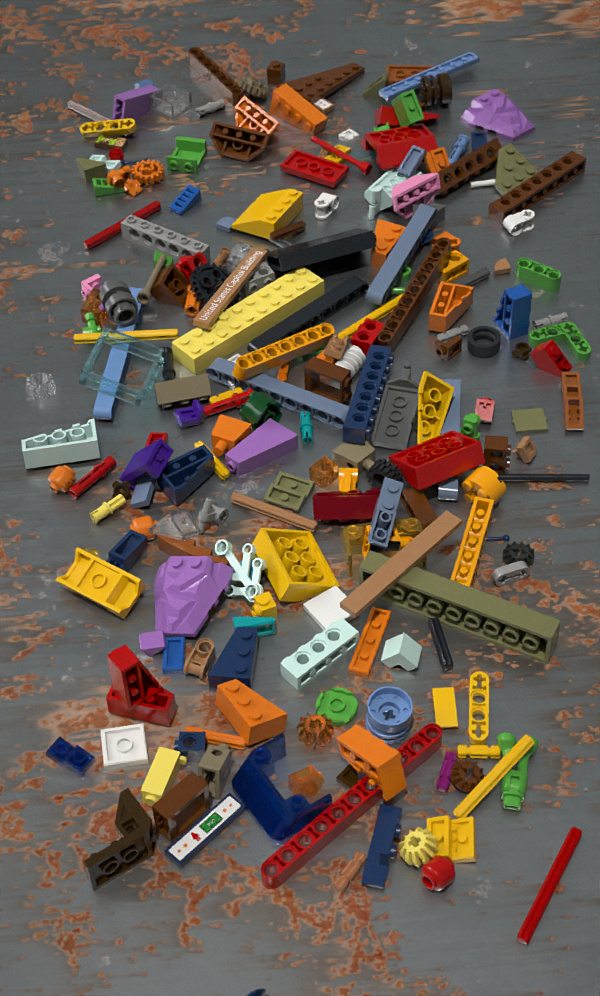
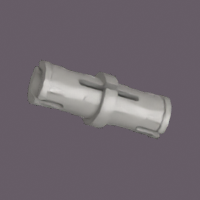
[195,99,225,117]
[532,312,568,330]

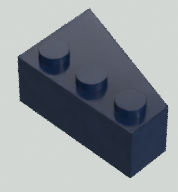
[157,445,215,506]
[208,627,259,691]

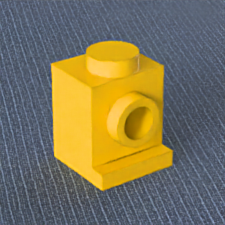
[251,591,278,622]

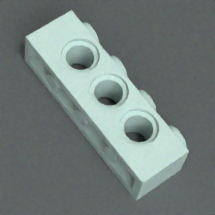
[280,618,359,691]

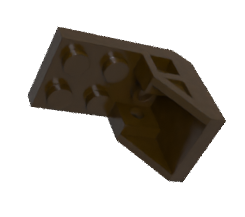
[83,788,156,892]

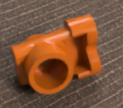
[107,165,131,188]

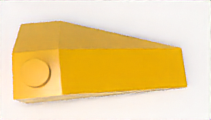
[417,371,455,444]

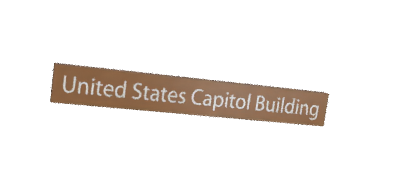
[193,247,268,329]

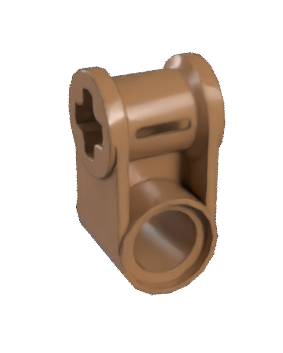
[183,638,216,680]

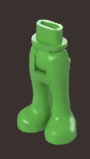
[497,733,539,810]

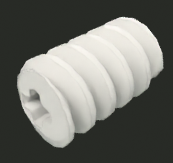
[335,345,366,378]

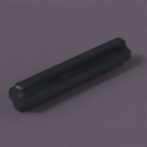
[428,617,453,670]

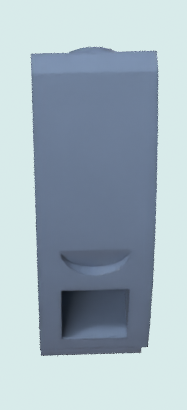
[367,477,404,549]

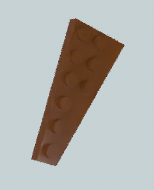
[277,63,365,105]

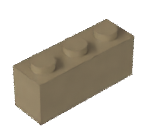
[153,373,212,408]

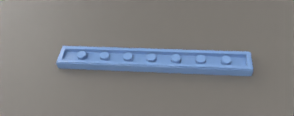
[379,51,480,101]

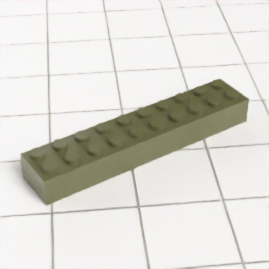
[359,550,561,664]

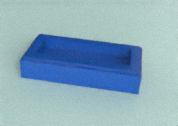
[162,637,186,675]

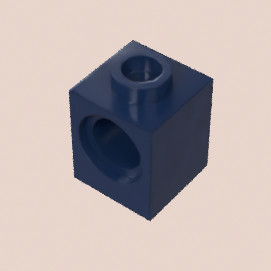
[174,732,207,763]

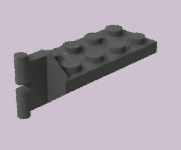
[370,361,419,450]

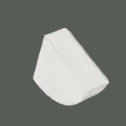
[339,129,360,142]

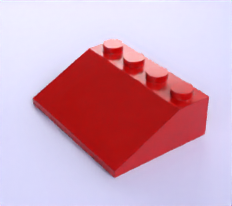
[388,430,485,490]

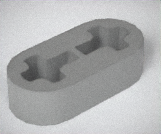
[491,561,530,586]

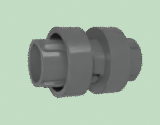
[99,279,138,325]

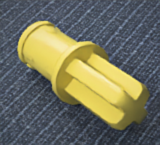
[89,494,126,524]

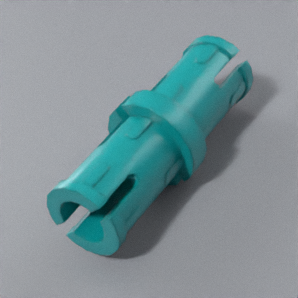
[299,411,314,445]

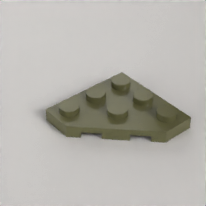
[494,143,539,195]

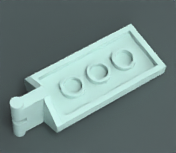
[364,167,423,220]

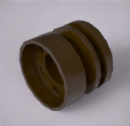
[420,72,452,107]

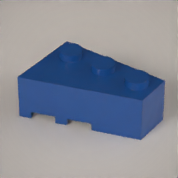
[492,284,533,340]

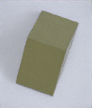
[363,72,389,100]
[76,157,107,183]

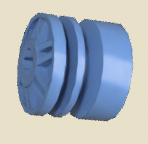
[365,686,413,745]

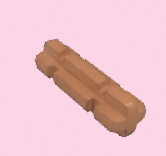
[334,851,367,892]

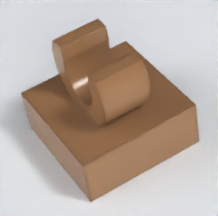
[512,436,537,463]

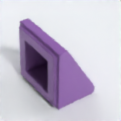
[139,630,166,657]

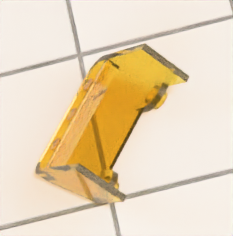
[340,517,427,577]

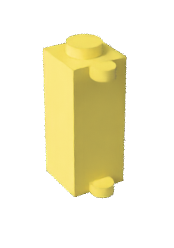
[141,747,187,807]

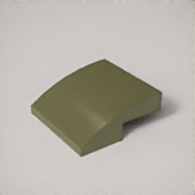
[264,471,315,512]

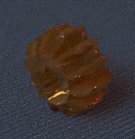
[297,711,334,749]

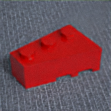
[107,644,164,711]

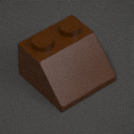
[150,263,190,308]

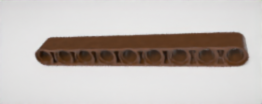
[378,237,452,352]

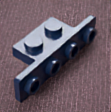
[361,804,402,889]

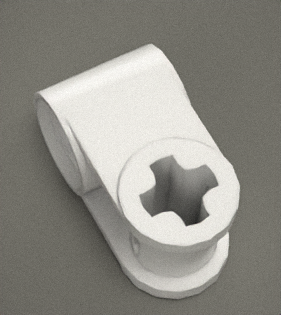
[314,192,339,220]
[503,210,535,236]

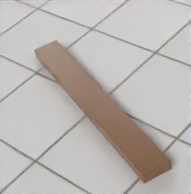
[340,510,462,618]

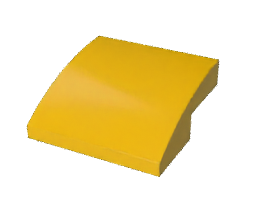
[427,815,477,863]

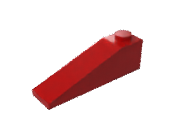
[375,106,440,128]

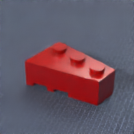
[106,685,176,727]

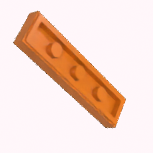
[348,606,392,679]

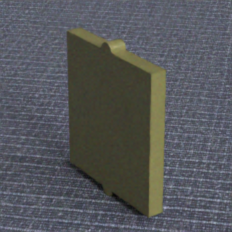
[511,408,548,434]

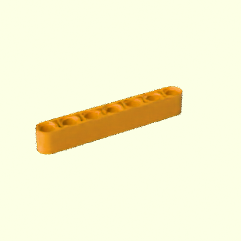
[232,323,335,380]

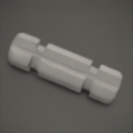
[437,324,469,343]

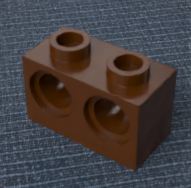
[483,435,511,473]

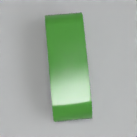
[515,258,562,292]

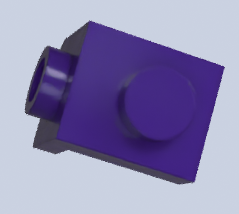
[174,400,204,427]

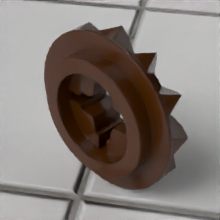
[450,759,485,793]

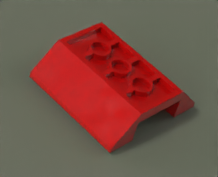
[360,123,438,170]

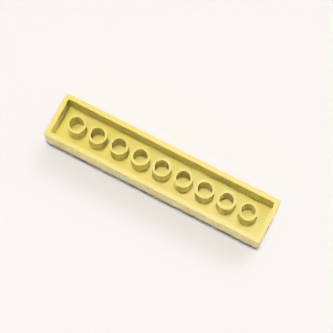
[171,266,324,375]

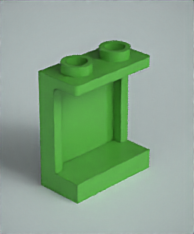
[391,89,424,127]
[166,136,207,174]

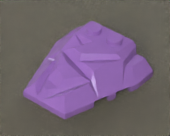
[461,89,535,141]
[154,556,234,637]

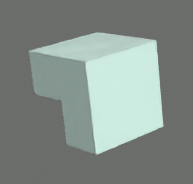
[381,633,422,671]

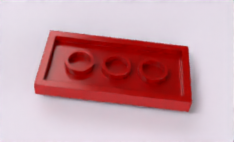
[280,149,349,188]

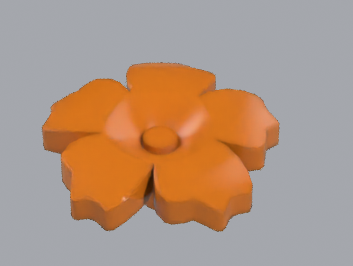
[123,179,142,196]

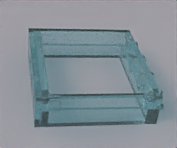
[79,326,164,407]

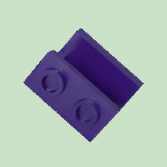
[119,438,174,491]

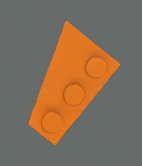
[371,219,406,269]
[428,282,474,333]
[215,679,288,746]
[336,724,407,801]

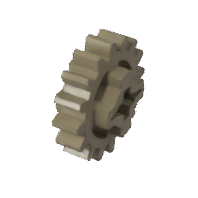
[237,76,269,98]

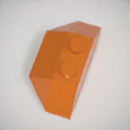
[234,96,280,136]

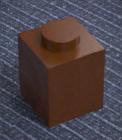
[267,61,285,85]

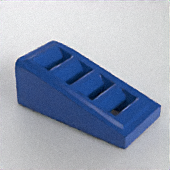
[169,185,201,215]

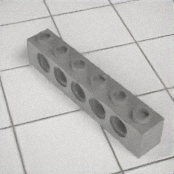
[121,215,211,262]

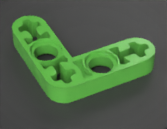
[528,322,591,360]

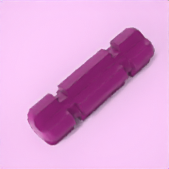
[436,751,457,792]

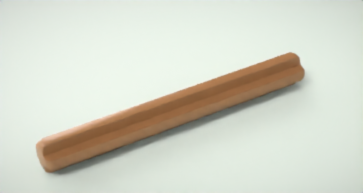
[231,492,318,532]

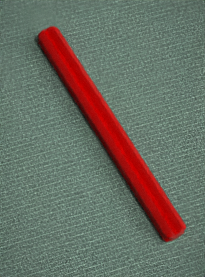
[83,200,161,250]
[517,827,582,944]

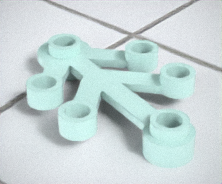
[215,539,266,602]

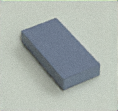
[397,145,427,178]
[130,475,157,509]

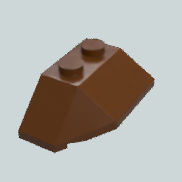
[209,121,270,162]

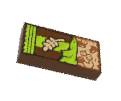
[94,134,128,151]

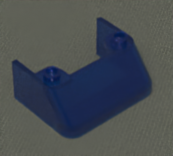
[232,733,332,845]

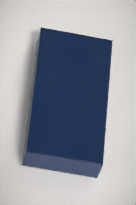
[471,132,487,151]

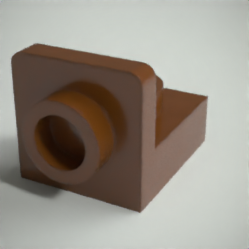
[435,335,462,362]

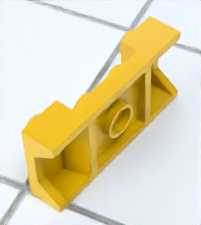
[56,547,146,619]

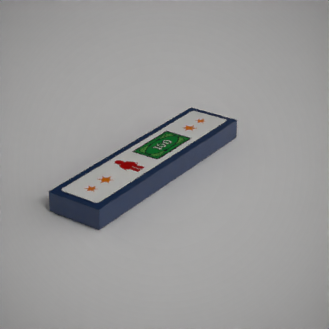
[164,793,246,869]

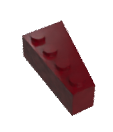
[312,488,381,523]

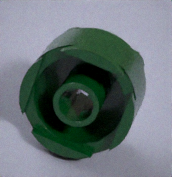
[239,391,283,430]

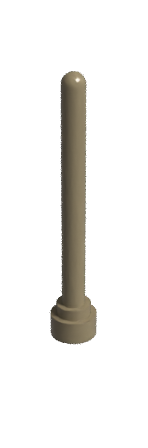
[137,254,166,305]

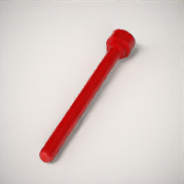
[311,136,373,176]

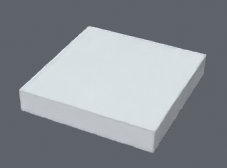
[303,585,354,630]
[101,723,149,770]

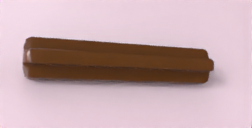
[269,221,306,241]

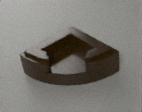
[336,764,358,790]

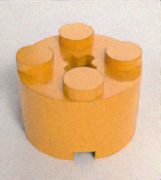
[462,466,507,505]

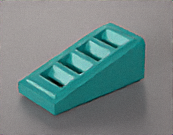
[232,617,277,637]

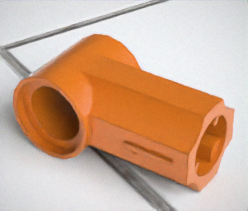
[184,285,203,317]

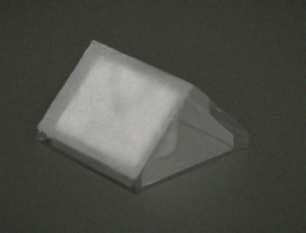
[149,509,201,541]

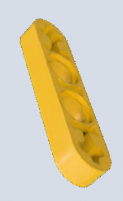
[79,118,137,138]
[468,671,489,745]

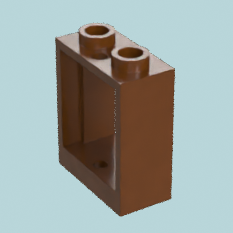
[304,356,352,405]
[152,772,211,844]

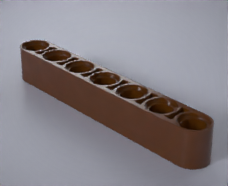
[189,47,244,106]

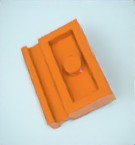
[424,147,450,174]

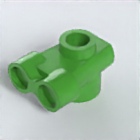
[83,312,102,333]
[459,413,481,441]

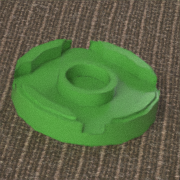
[315,687,358,727]

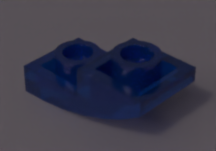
[46,736,95,775]

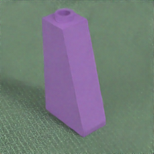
[112,85,161,120]
[225,418,298,476]

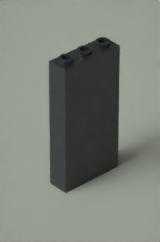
[266,228,377,272]

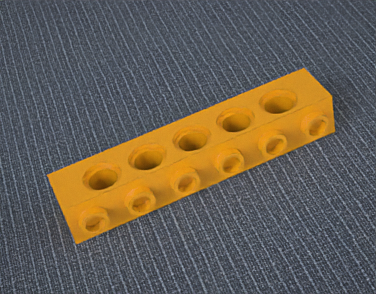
[450,496,494,587]

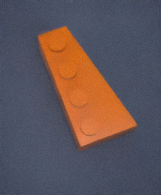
[269,83,328,136]

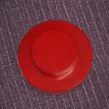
[109,148,124,160]

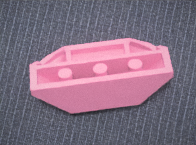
[392,173,441,219]

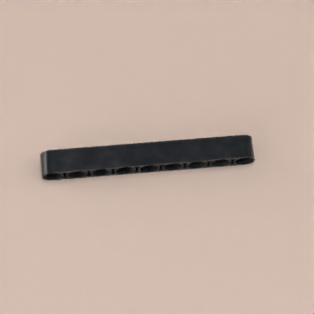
[247,276,369,353]

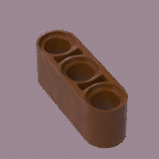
[400,487,437,534]

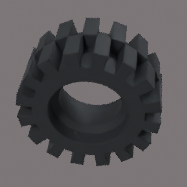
[366,459,403,490]

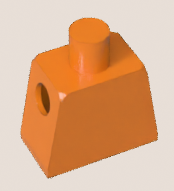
[211,414,252,456]

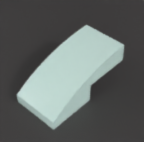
[90,155,122,173]

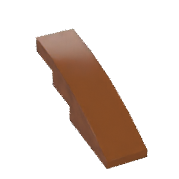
[561,372,584,431]
[157,533,230,566]

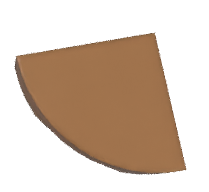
[494,258,511,275]

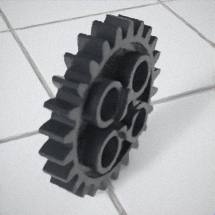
[189,262,241,311]

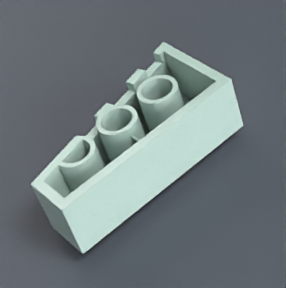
[21,419,100,469]

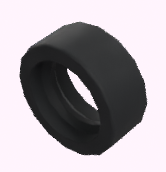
[467,326,501,358]

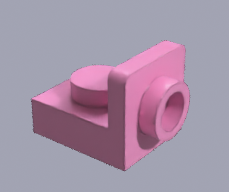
[81,274,102,302]

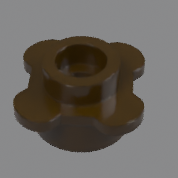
[512,342,532,359]
[112,481,131,500]

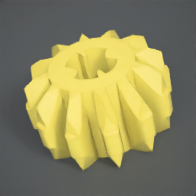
[398,826,439,868]

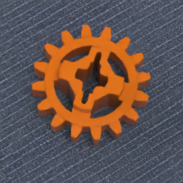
[131,159,165,185]

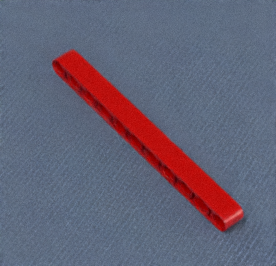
[260,723,443,890]

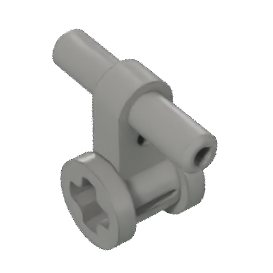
[196,497,229,534]

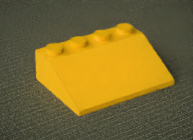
[231,189,303,239]
[252,528,340,602]

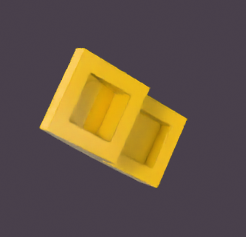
[325,145,352,164]
[432,687,458,729]

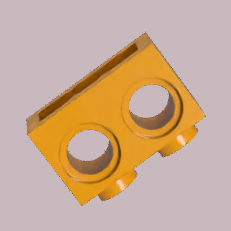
[436,250,469,283]

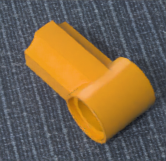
[338,467,359,494]

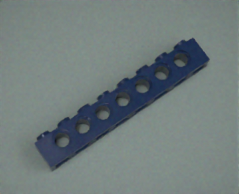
[342,345,394,445]

